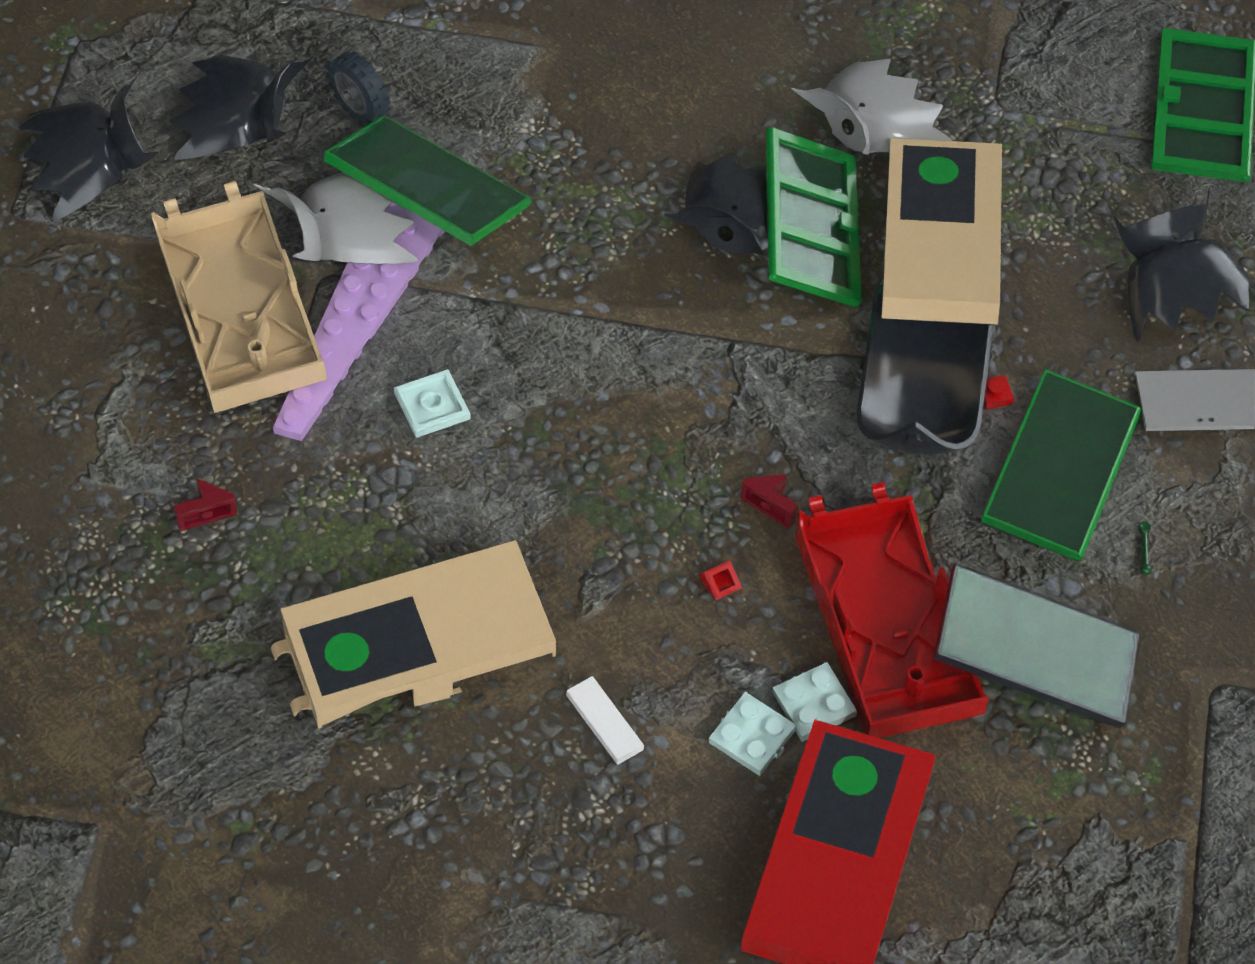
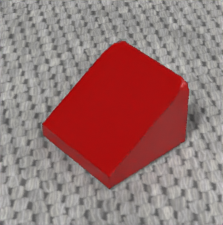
[698,560,742,600]

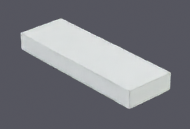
[566,676,644,765]

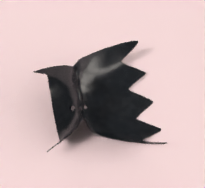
[170,54,316,160]
[19,72,159,222]
[664,153,824,256]
[1113,187,1255,342]

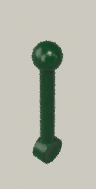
[1138,521,1152,576]

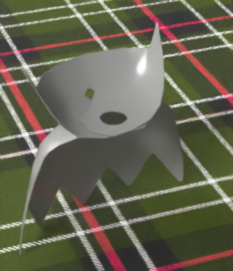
[791,59,952,155]
[254,167,418,264]

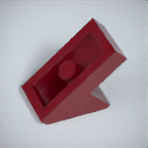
[740,474,798,529]
[174,479,237,531]

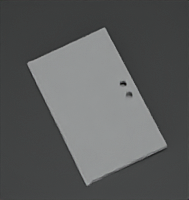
[1134,369,1255,431]

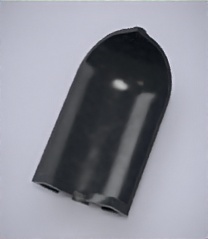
[857,284,994,455]

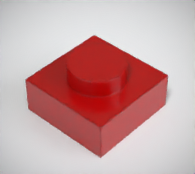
[984,375,1014,410]

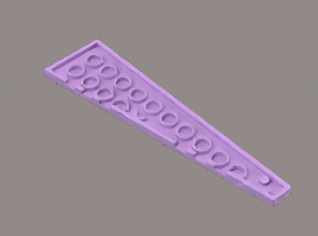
[273,166,471,441]

